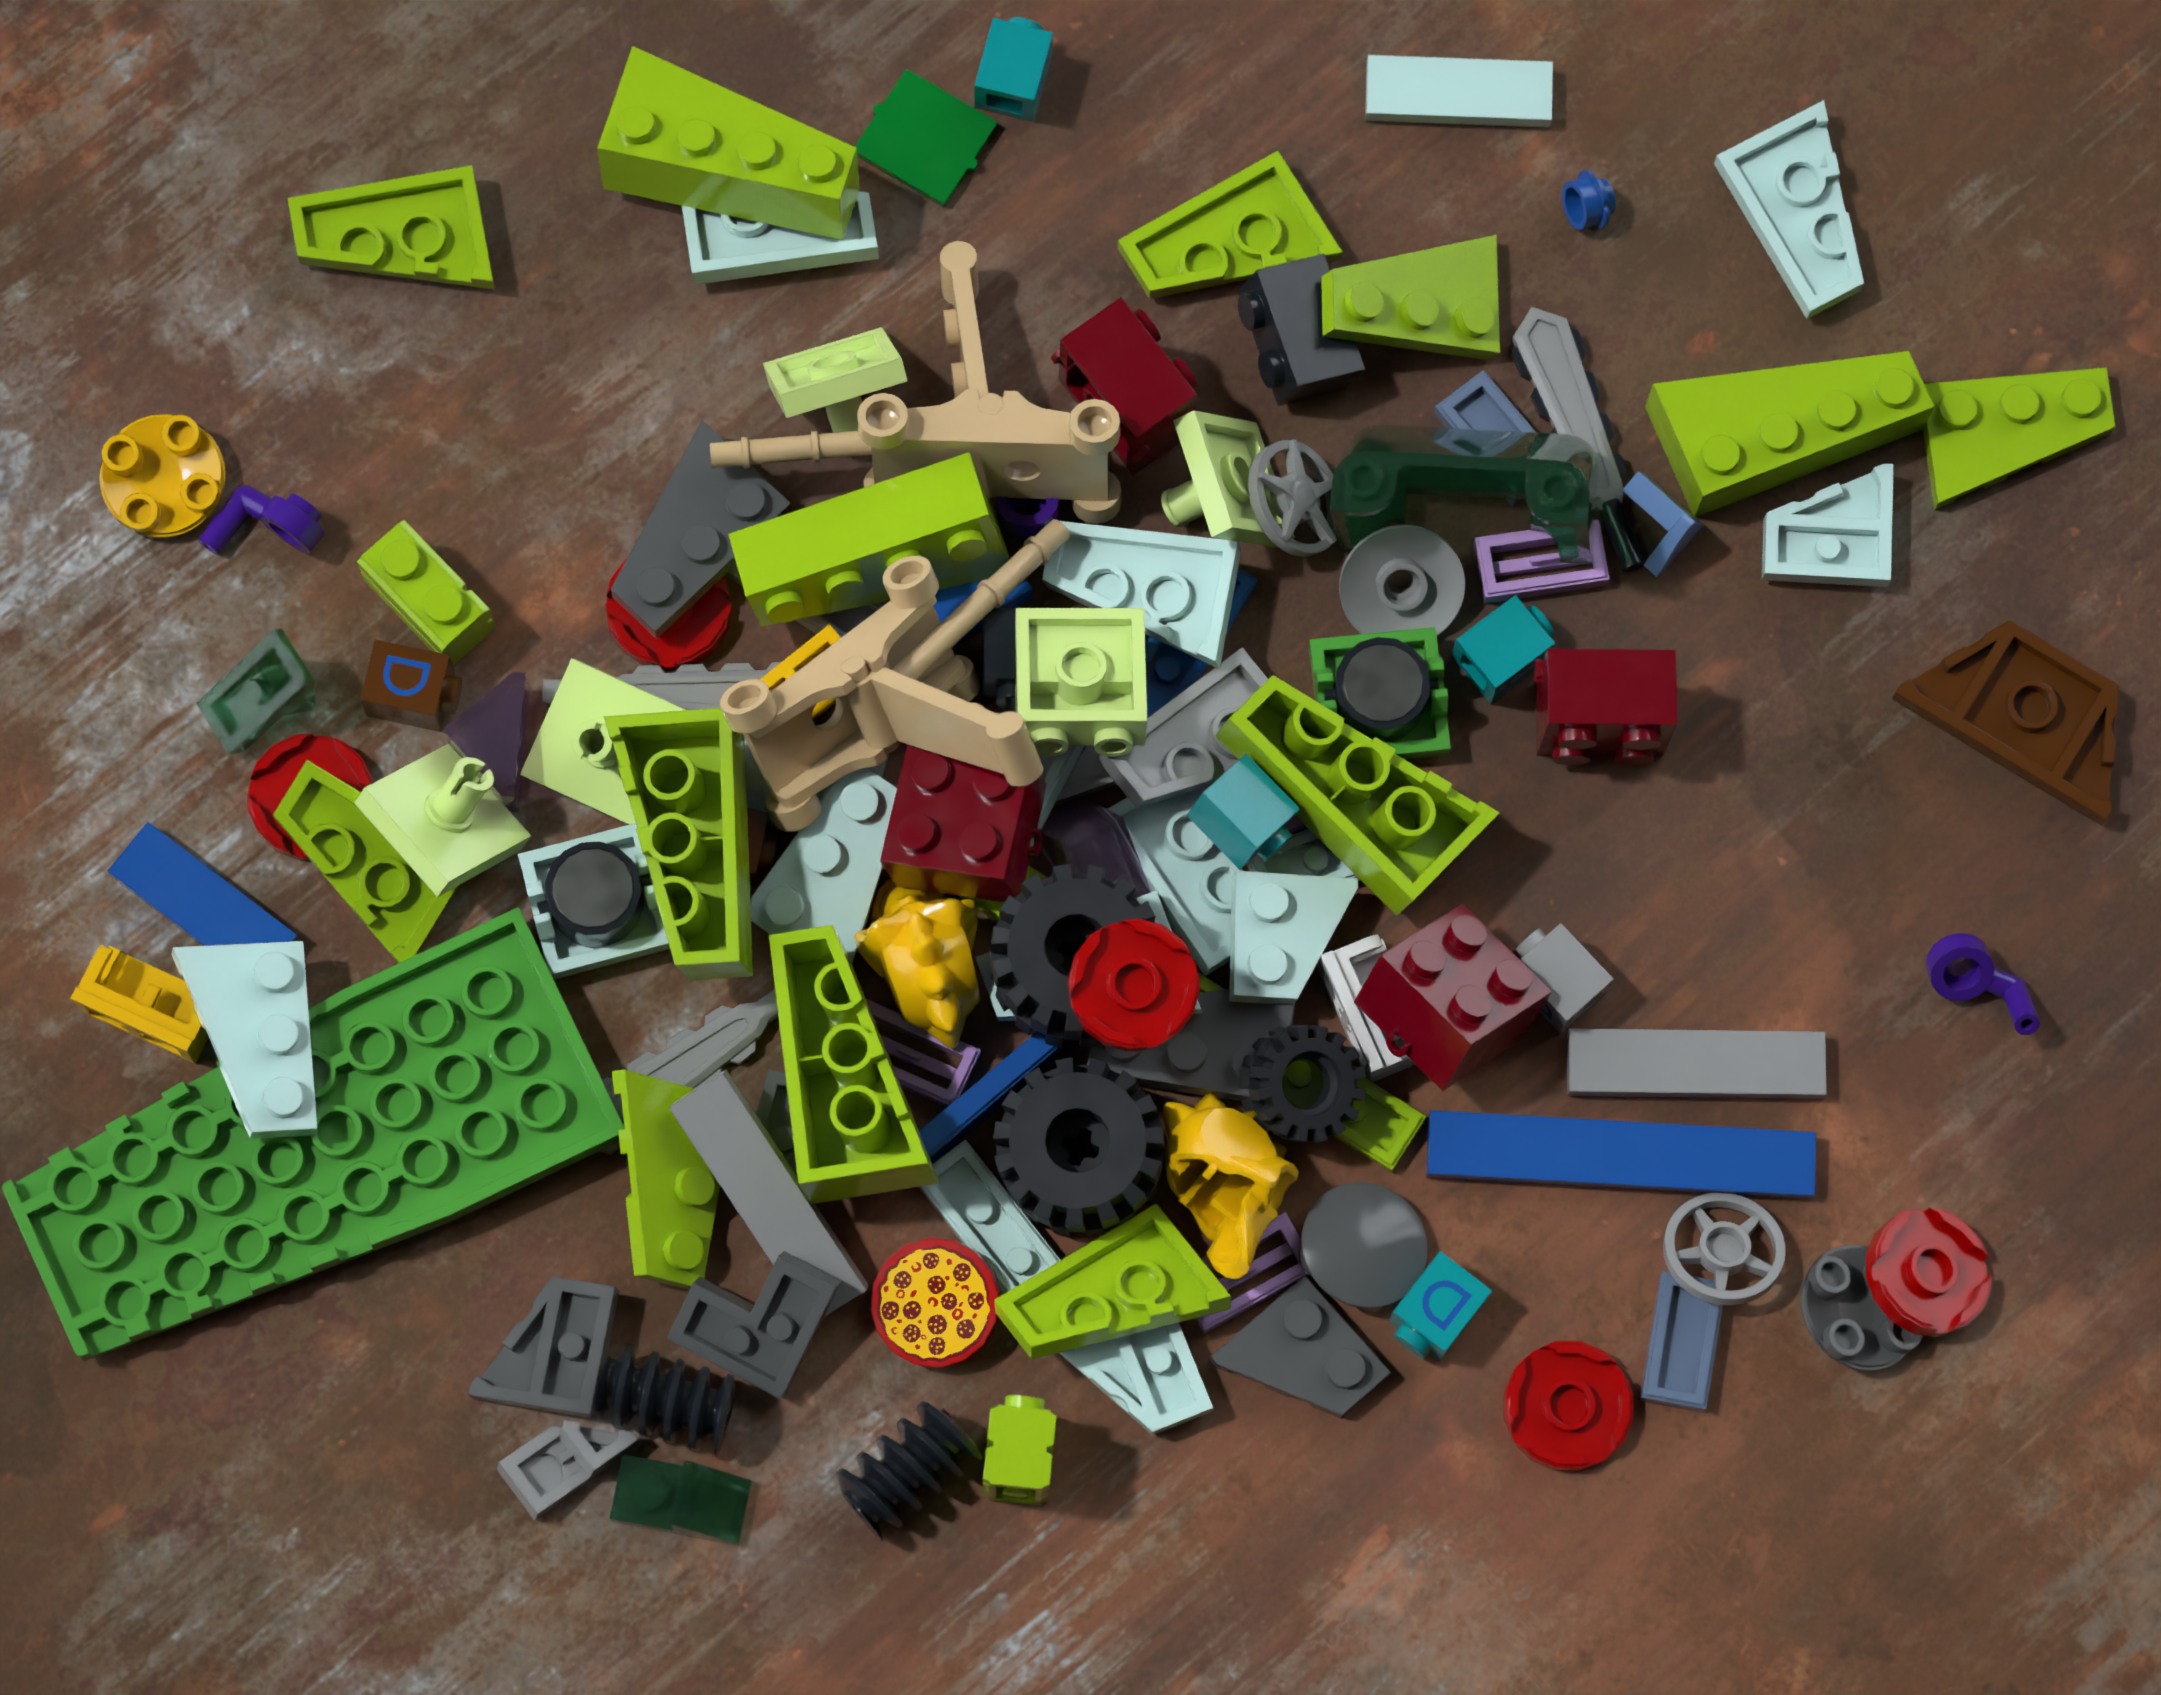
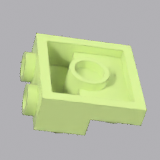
[1015,608,1147,757]

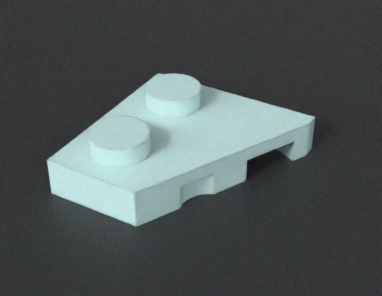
[1762,463,1893,587]
[1229,871,1358,1004]
[1060,1322,1213,1435]

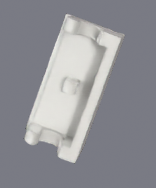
[1317,934,1416,1082]

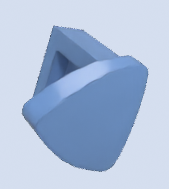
[1622,471,1705,578]

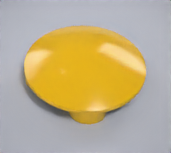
[99,414,226,538]

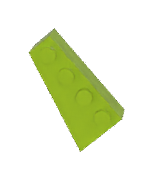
[597,46,860,240]
[1645,351,1934,517]
[728,452,1010,627]
[1215,675,1500,916]
[603,708,753,981]
[769,925,940,1204]

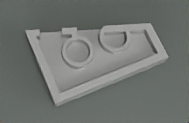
[1097,647,1268,809]

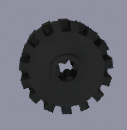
[990,864,1156,1048]
[993,1057,1166,1238]

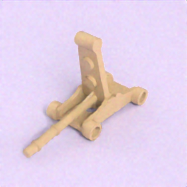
[710,241,1121,524]
[720,519,1070,832]

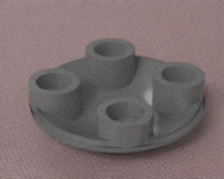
[1299,1182,1428,1312]
[1801,1245,1922,1371]

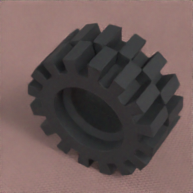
[1239,1025,1366,1142]

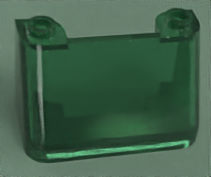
[1330,425,1598,564]

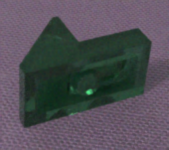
[196,628,315,755]
[609,1454,752,1546]

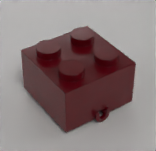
[1050,297,1199,475]
[1534,649,1677,766]
[880,744,1047,902]
[1354,903,1552,1091]

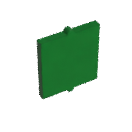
[854,69,998,208]

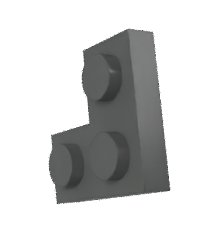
[666,1251,841,1399]

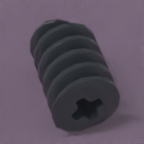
[591,1344,736,1457]
[836,1401,984,1542]

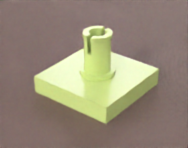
[763,327,908,433]
[1161,410,1295,547]
[520,658,687,825]
[354,743,531,897]

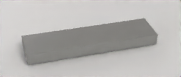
[1567,1028,1827,1099]
[669,1069,869,1316]

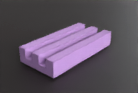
[1473,520,1610,603]
[866,999,981,1108]
[1197,1212,1309,1334]

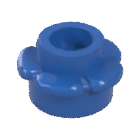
[1562,170,1616,231]

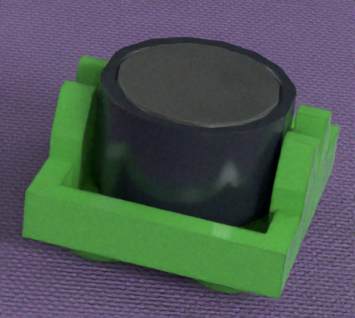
[1308,627,1451,760]

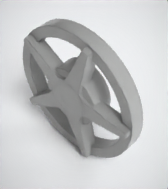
[1248,440,1343,557]
[1663,1193,1786,1307]

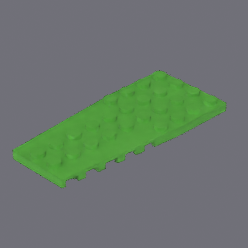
[2,907,624,1361]

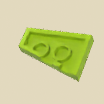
[1118,151,1342,299]
[287,165,495,289]
[1321,235,1500,360]
[1923,367,2115,510]
[272,760,456,963]
[612,1069,720,1290]
[995,1203,1231,1359]

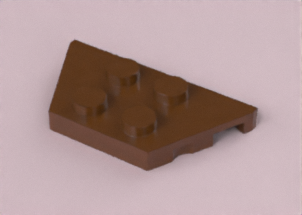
[1892,620,2119,825]

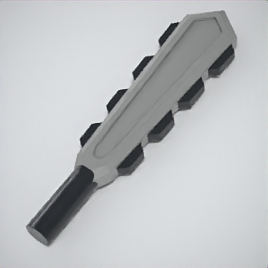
[1511,307,1646,573]

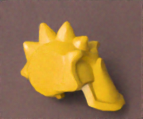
[854,878,980,1049]
[1163,1093,1299,1279]

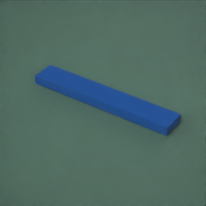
[1426,1110,1816,1200]

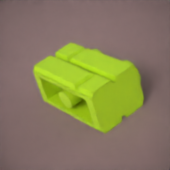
[357,520,495,666]
[983,1395,1057,1506]

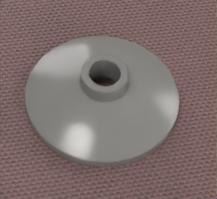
[1339,525,1465,636]

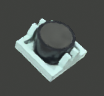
[518,823,670,979]

